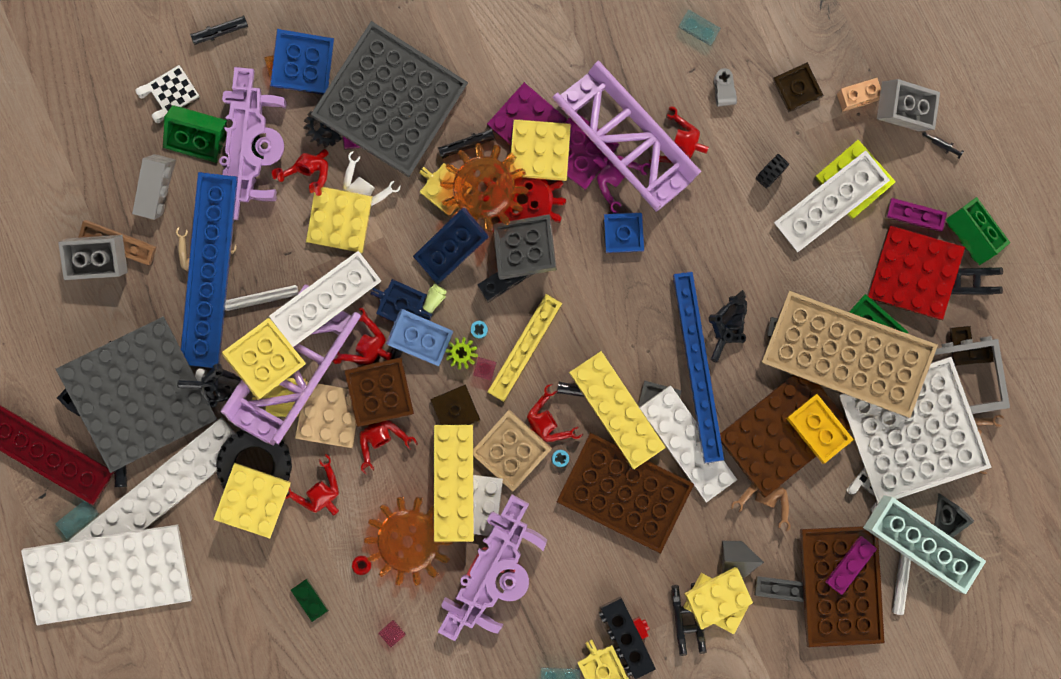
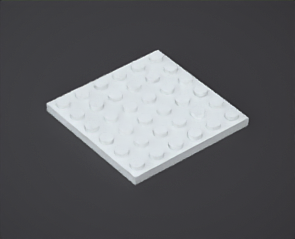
[839,357,992,503]

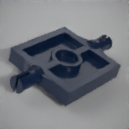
[370,279,433,322]

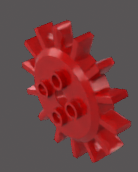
[479,163,566,233]

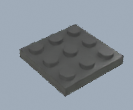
[493,214,557,280]

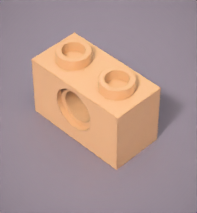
[837,78,881,112]

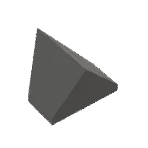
[934,493,975,538]
[722,541,764,579]

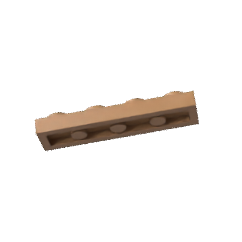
[78,220,156,265]

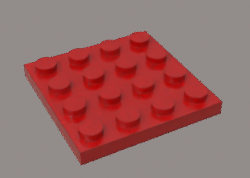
[868,226,965,321]

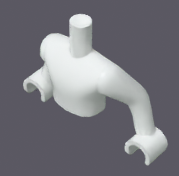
[343,151,400,206]

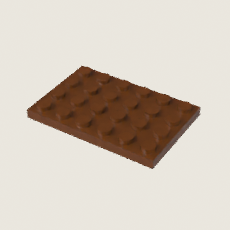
[720,375,851,498]
[556,433,694,554]
[800,526,885,648]

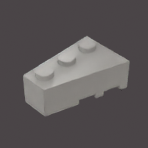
[132,154,176,220]

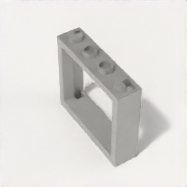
[934,336,1010,414]

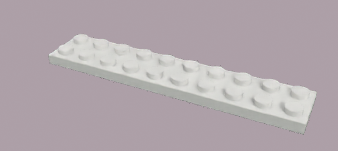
[69,417,235,541]

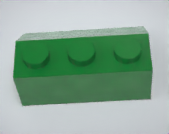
[163,105,227,163]
[945,197,1010,266]

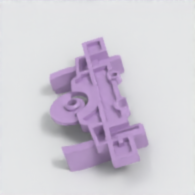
[219,67,287,220]
[438,495,547,641]

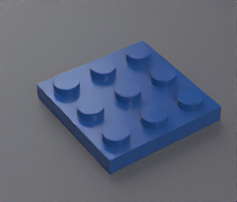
[270,29,334,95]

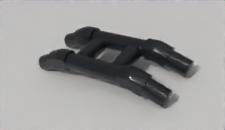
[951,267,1003,295]
[671,583,707,656]

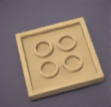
[295,381,357,448]
[473,410,552,491]

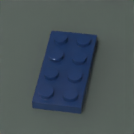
[413,207,489,285]

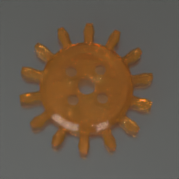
[440,143,529,232]
[364,496,454,586]

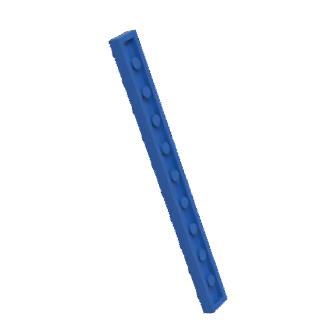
[673,272,724,464]

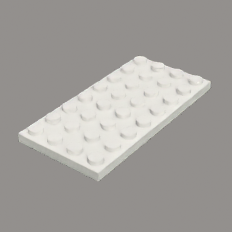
[21,524,192,625]

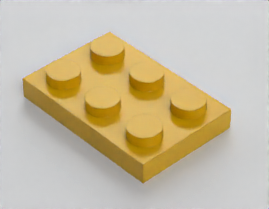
[786,394,854,464]

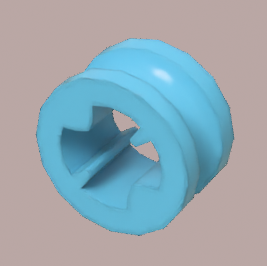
[471,321,488,339]
[551,450,569,467]

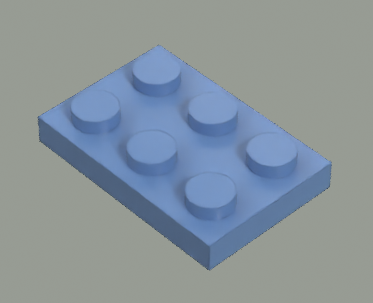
[386,309,453,366]

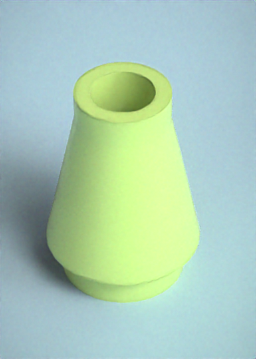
[423,284,447,313]

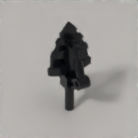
[709,290,747,363]
[177,364,251,408]

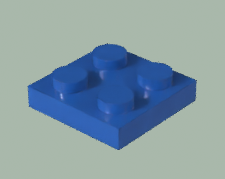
[604,213,644,253]

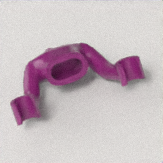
[593,155,651,213]

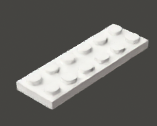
[774,151,890,252]
[267,251,381,347]
[639,386,737,502]

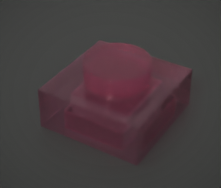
[473,357,497,381]
[378,619,406,648]

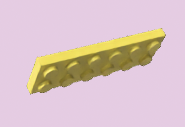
[569,351,666,469]
[434,425,474,542]

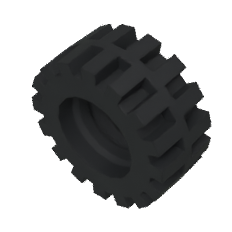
[755,154,789,189]

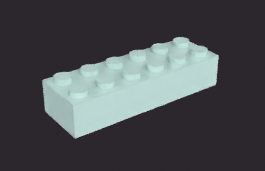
[863,495,986,594]

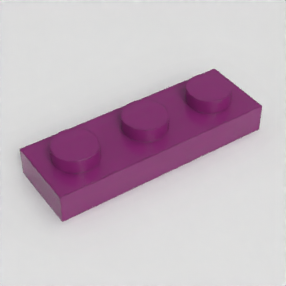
[886,198,947,232]
[825,536,877,595]

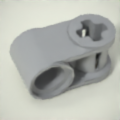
[714,68,737,107]

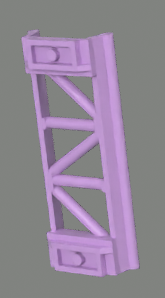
[552,61,702,212]
[220,284,361,446]

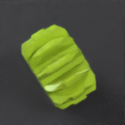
[445,337,478,370]

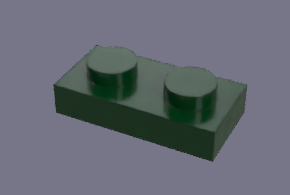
[291,578,329,622]

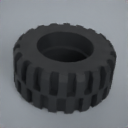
[216,429,292,489]

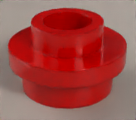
[352,555,372,575]

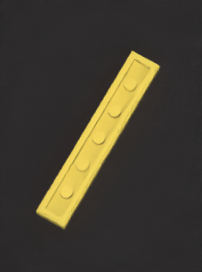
[487,294,562,402]

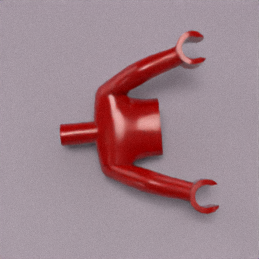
[649,106,709,164]
[272,149,329,196]
[332,308,392,365]
[527,384,583,442]
[360,420,418,475]
[285,454,339,516]

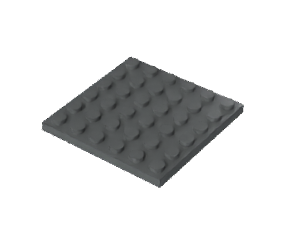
[311,21,468,177]
[56,316,217,473]

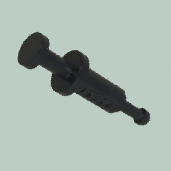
[922,132,964,159]

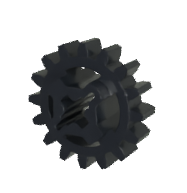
[303,108,342,148]

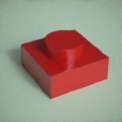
[632,617,650,639]

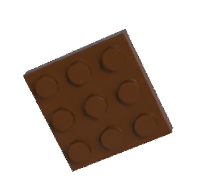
[344,358,414,427]

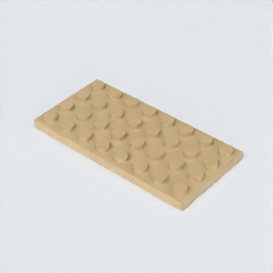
[762,291,938,418]

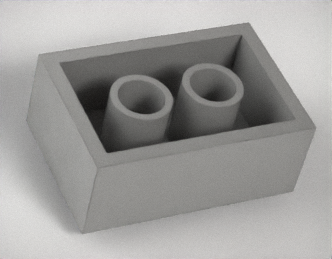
[877,79,940,131]
[58,235,128,280]

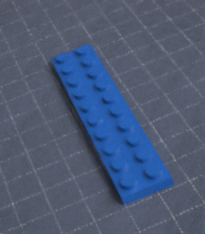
[181,172,238,368]

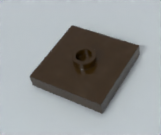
[773,62,824,113]
[430,384,480,425]

